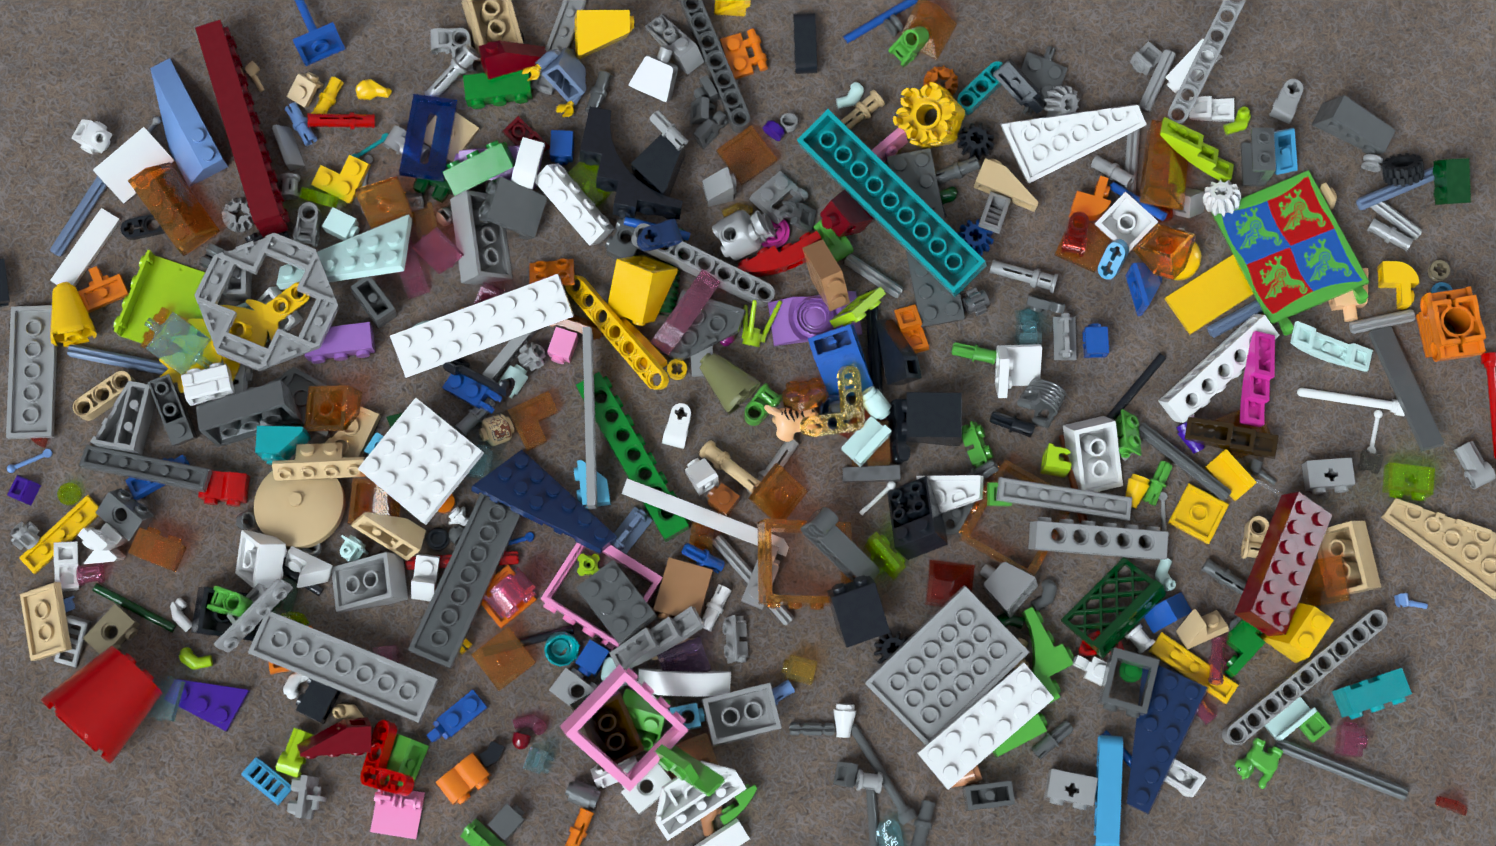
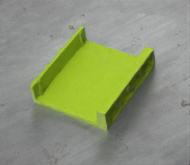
[114,249,205,355]

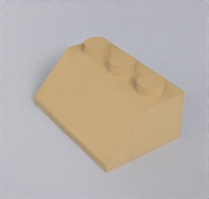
[462,0,523,62]
[1317,521,1381,598]

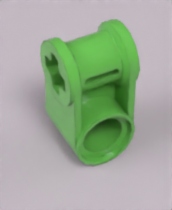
[888,26,929,67]
[744,383,784,426]
[206,586,253,617]

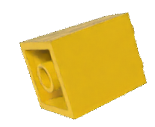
[574,10,634,60]
[608,255,678,326]
[1258,603,1334,663]

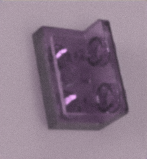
[657,637,711,672]

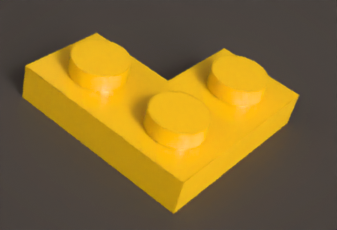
[311,154,371,204]

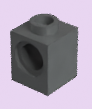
[488,803,525,841]

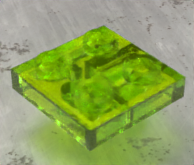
[864,531,906,581]

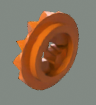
[923,66,958,96]

